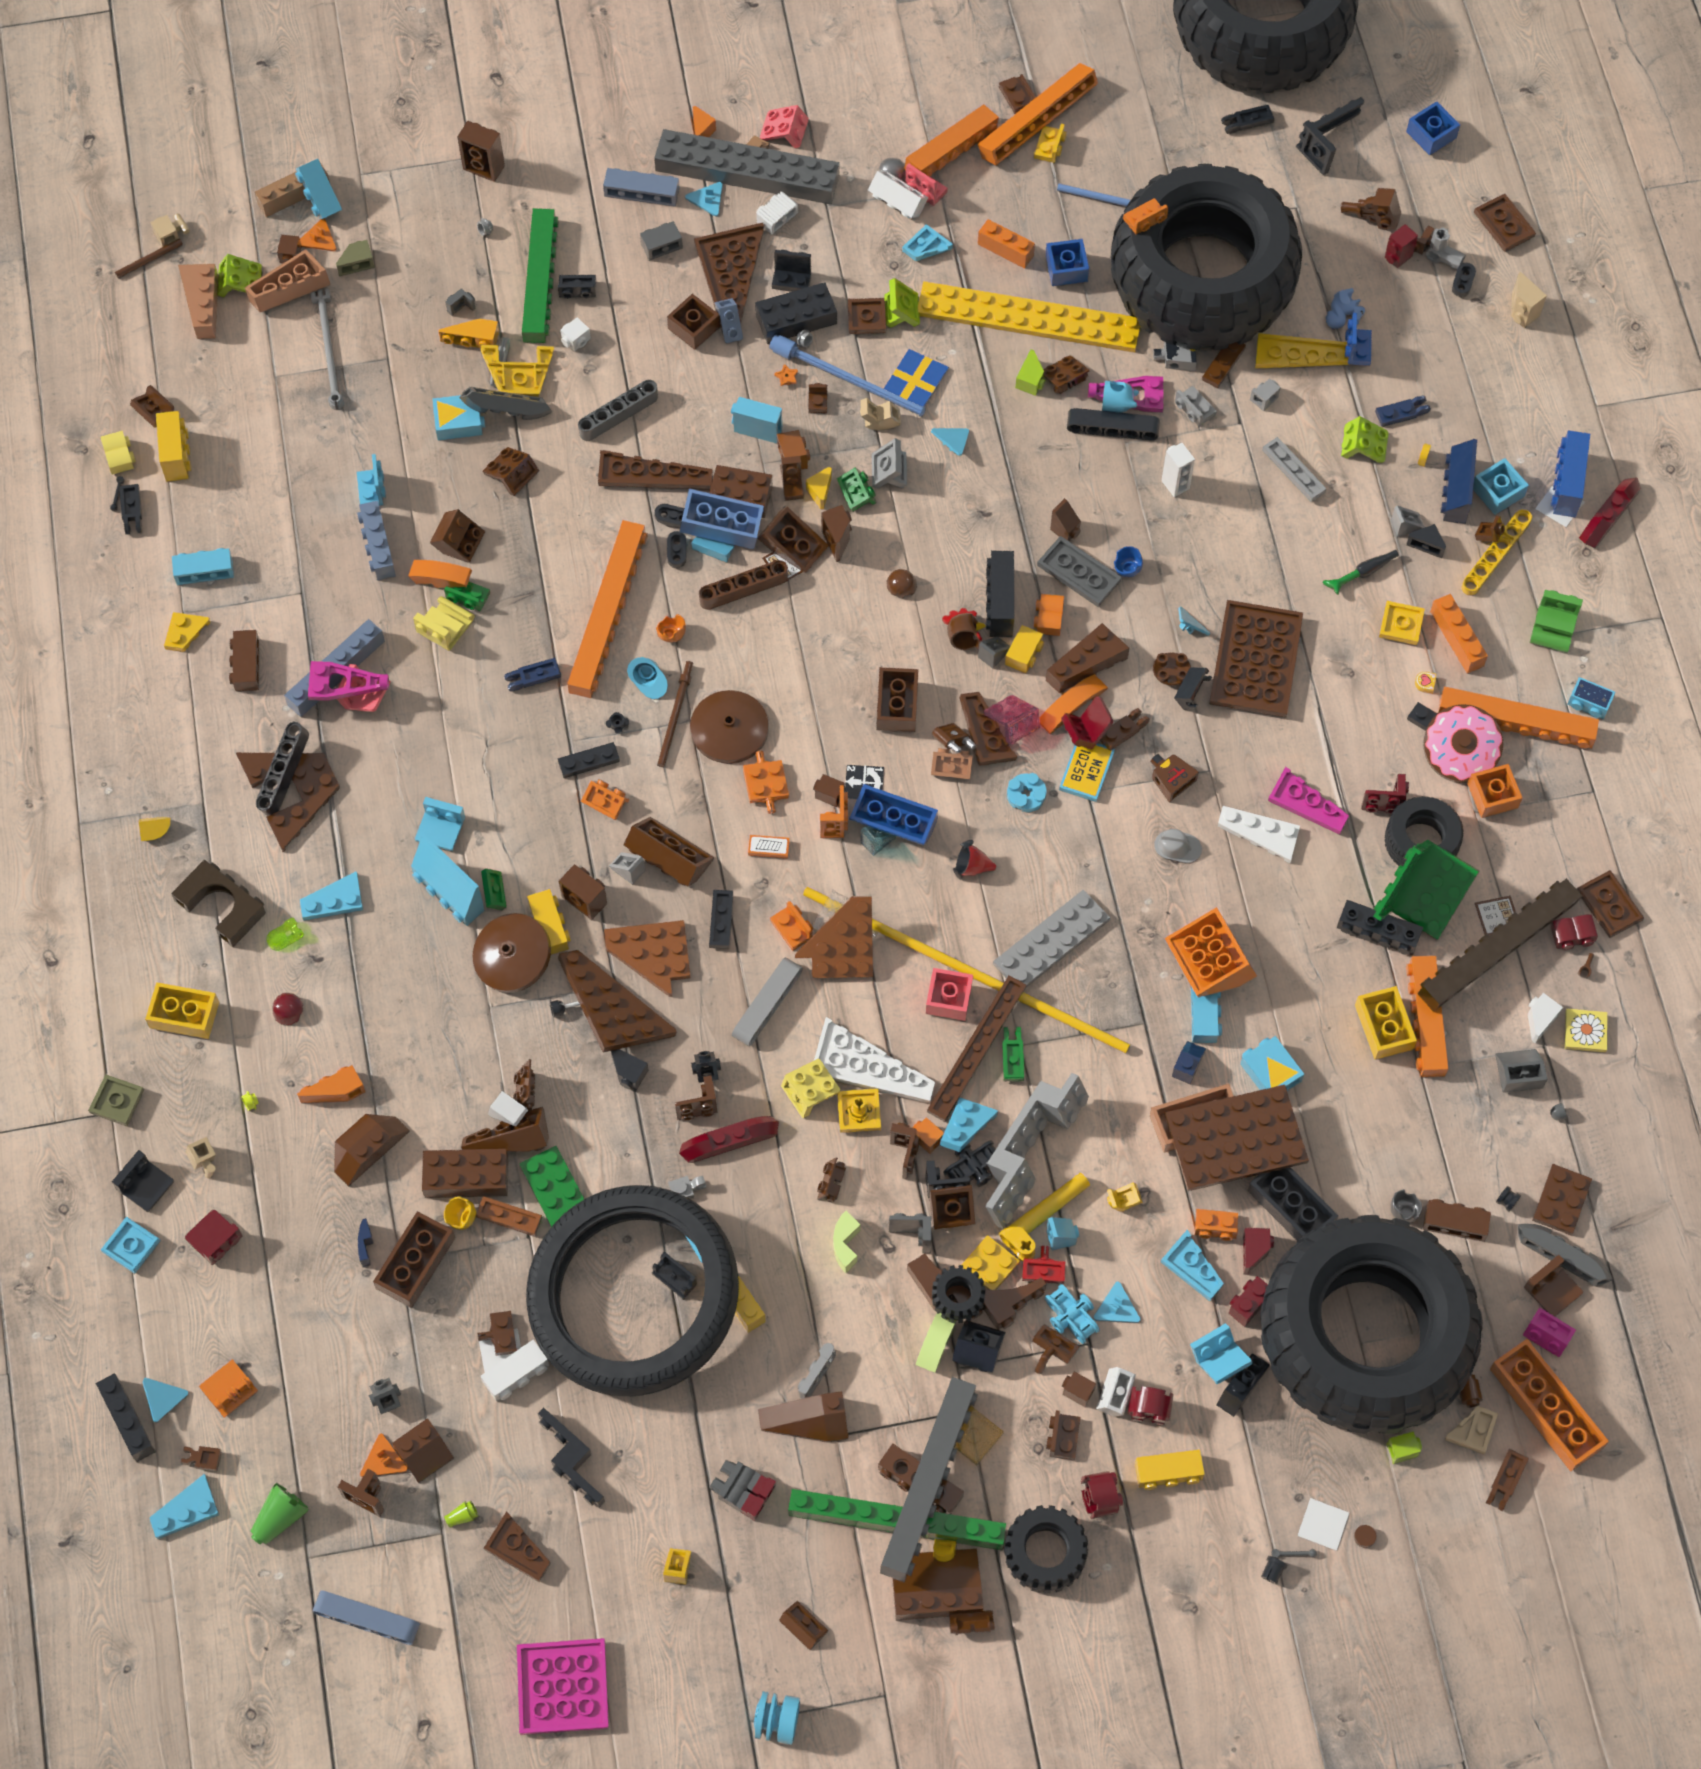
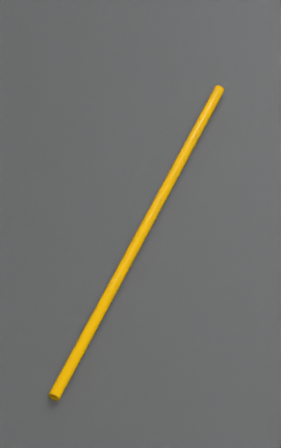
[803,887,1130,1053]

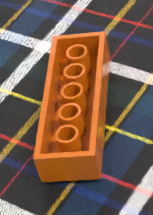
[1490,1339,1609,1472]

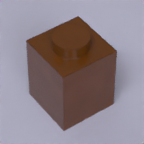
[277,234,302,264]
[813,774,845,807]
[1062,1371,1096,1407]

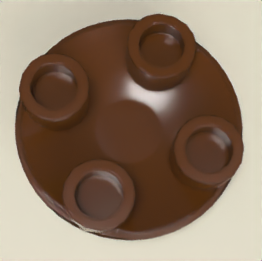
[1153,652,1191,686]

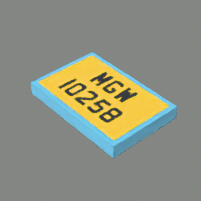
[1059,743,1115,802]

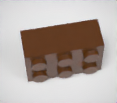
[457,120,505,182]
[710,465,773,518]
[876,667,919,732]

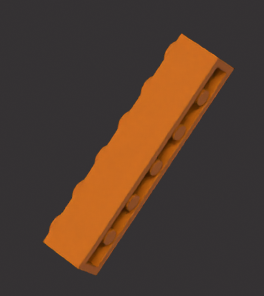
[904,104,999,177]
[1406,956,1448,1077]

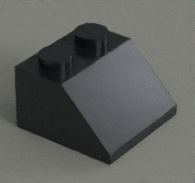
[952,1320,1006,1373]

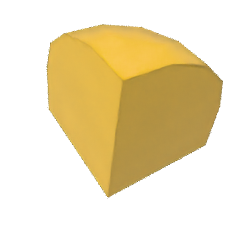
[138,817,170,841]

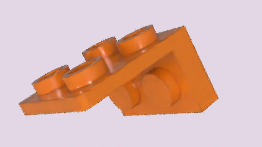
[820,785,848,838]

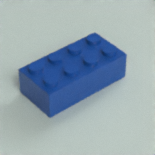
[1551,430,1590,518]

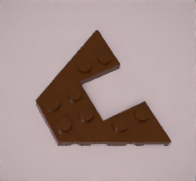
[236,752,340,852]

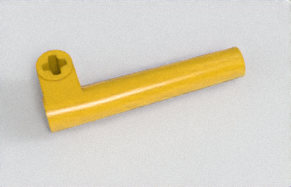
[999,1173,1090,1261]

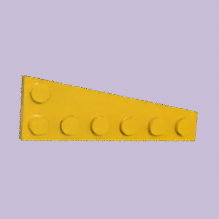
[1255,333,1351,368]

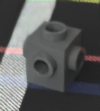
[369,1378,401,1415]

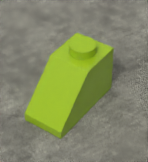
[1015,349,1046,396]

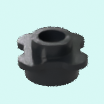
[606,712,629,734]

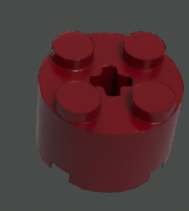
[1128,1387,1174,1426]
[1081,1471,1123,1519]

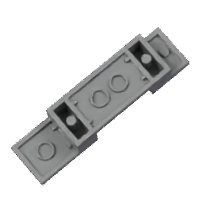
[986,1073,1089,1229]

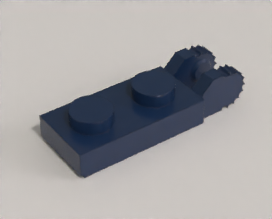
[1375,395,1431,427]
[504,658,561,692]

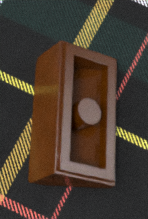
[779,1601,829,1650]

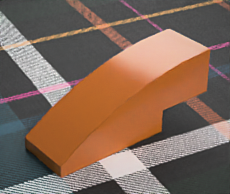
[408,560,472,588]

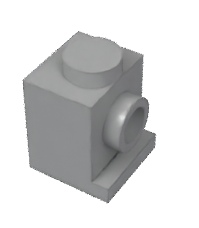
[1250,379,1281,411]

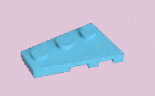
[940,1098,998,1152]

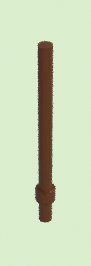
[657,661,694,767]

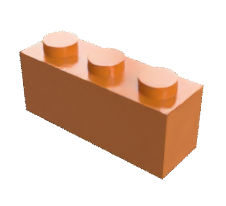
[978,219,1035,269]

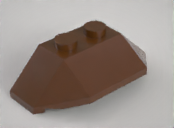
[334,1114,410,1187]

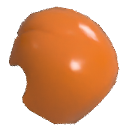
[656,614,686,642]

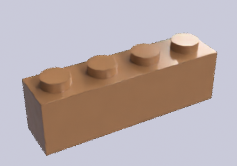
[255,161,330,218]

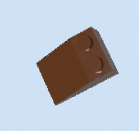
[757,506,829,573]

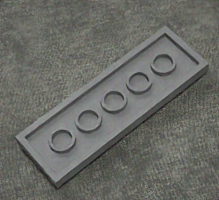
[993,890,1110,987]

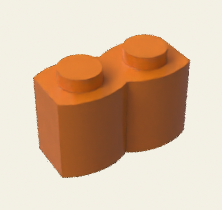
[1034,594,1064,636]

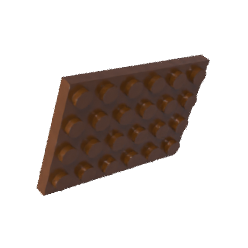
[1209,600,1303,717]
[1165,1084,1309,1191]

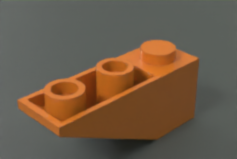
[297,1065,366,1103]

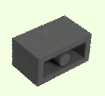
[640,221,683,261]

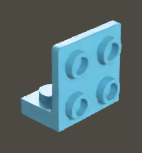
[357,454,386,506]
[415,797,465,851]
[1190,1323,1252,1384]

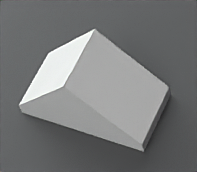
[488,1091,528,1126]

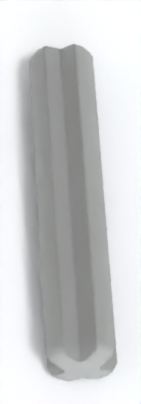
[490,337,510,387]

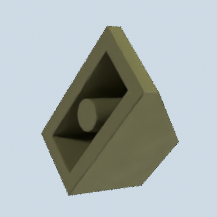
[336,240,375,277]

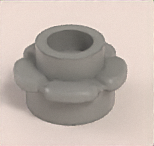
[477,218,493,236]
[796,330,813,348]

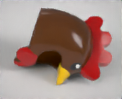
[942,608,986,650]

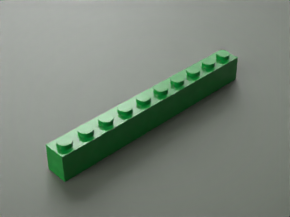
[788,1489,1006,1551]

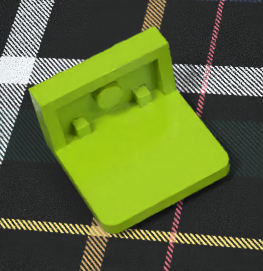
[1341,416,1388,463]

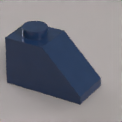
[1172,1041,1206,1085]

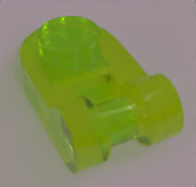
[266,918,304,951]

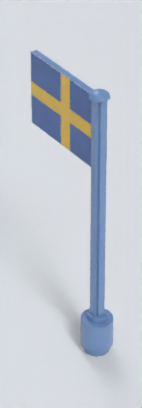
[769,335,949,417]

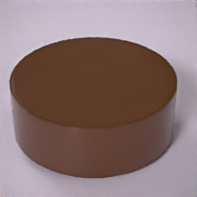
[1354,1525,1377,1548]

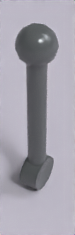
[1271,1549,1317,1558]

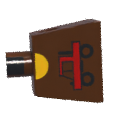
[1150,754,1199,803]

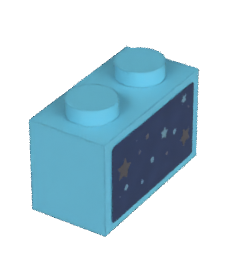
[1567,677,1615,720]

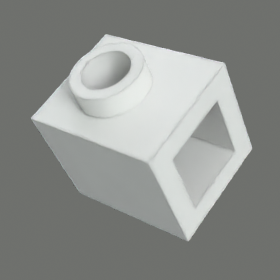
[560,317,591,352]

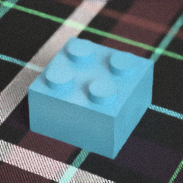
[1473,458,1529,515]

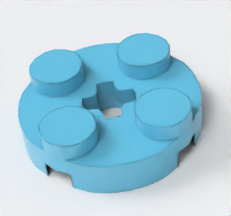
[1007,773,1047,812]

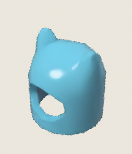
[1102,380,1139,412]

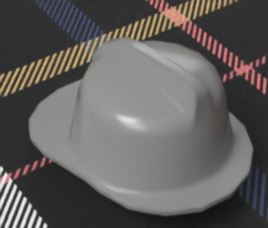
[1154,829,1202,863]

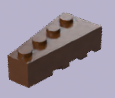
[1046,623,1130,693]

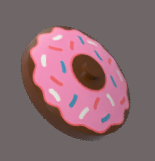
[1423,704,1503,783]

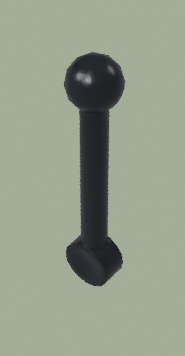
[110,476,124,511]

